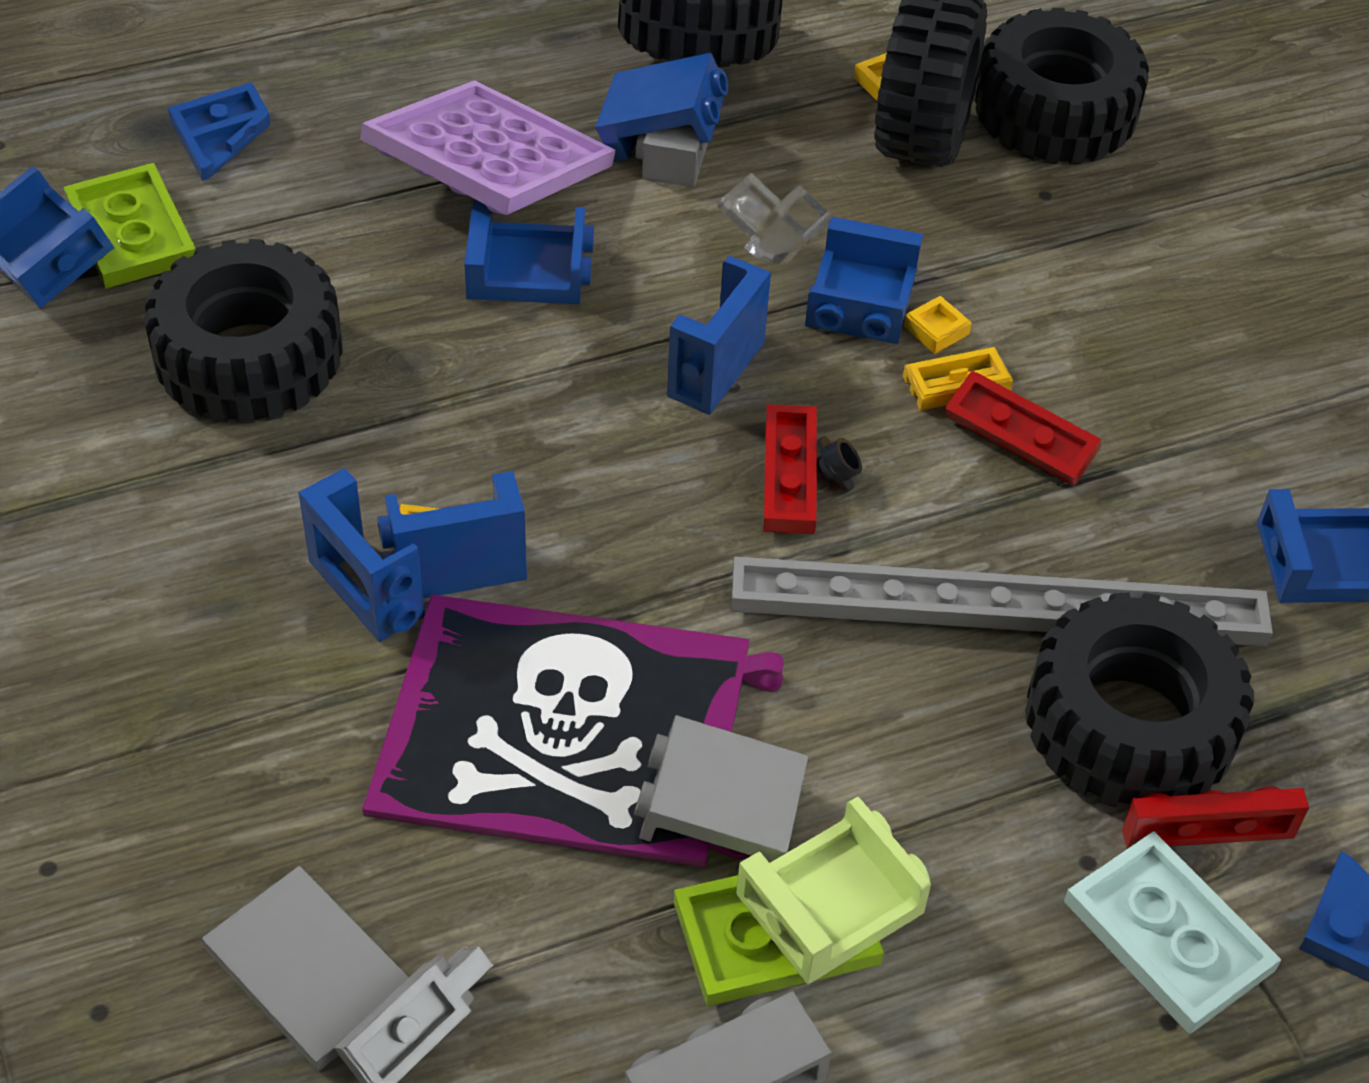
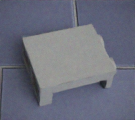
[634,715,808,863]

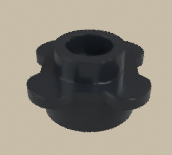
[817,436,862,492]

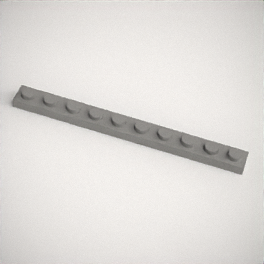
[731,557,1273,646]

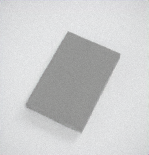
[202,866,409,1072]

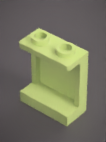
[736,797,931,985]

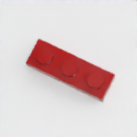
[945,370,1101,487]
[763,404,817,534]
[1122,786,1310,849]

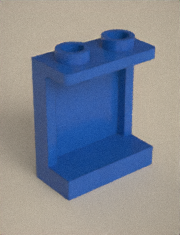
[595,53,728,162]
[0,167,115,309]
[464,200,594,304]
[805,216,923,344]
[667,256,771,415]
[377,471,527,599]
[1257,489,1369,603]

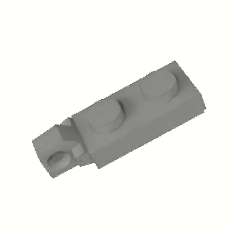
[334,946,493,1083]

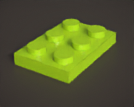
[63,163,196,289]
[673,875,884,1007]

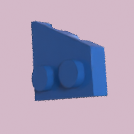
[168,82,270,181]
[1299,851,1369,982]

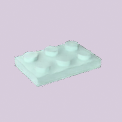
[1064,831,1281,1035]

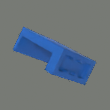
[298,468,425,642]

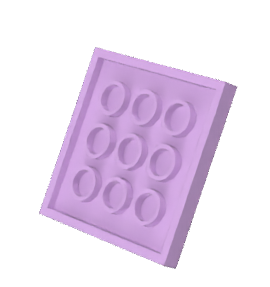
[360,80,616,215]

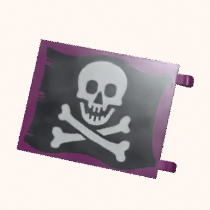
[362,594,784,868]

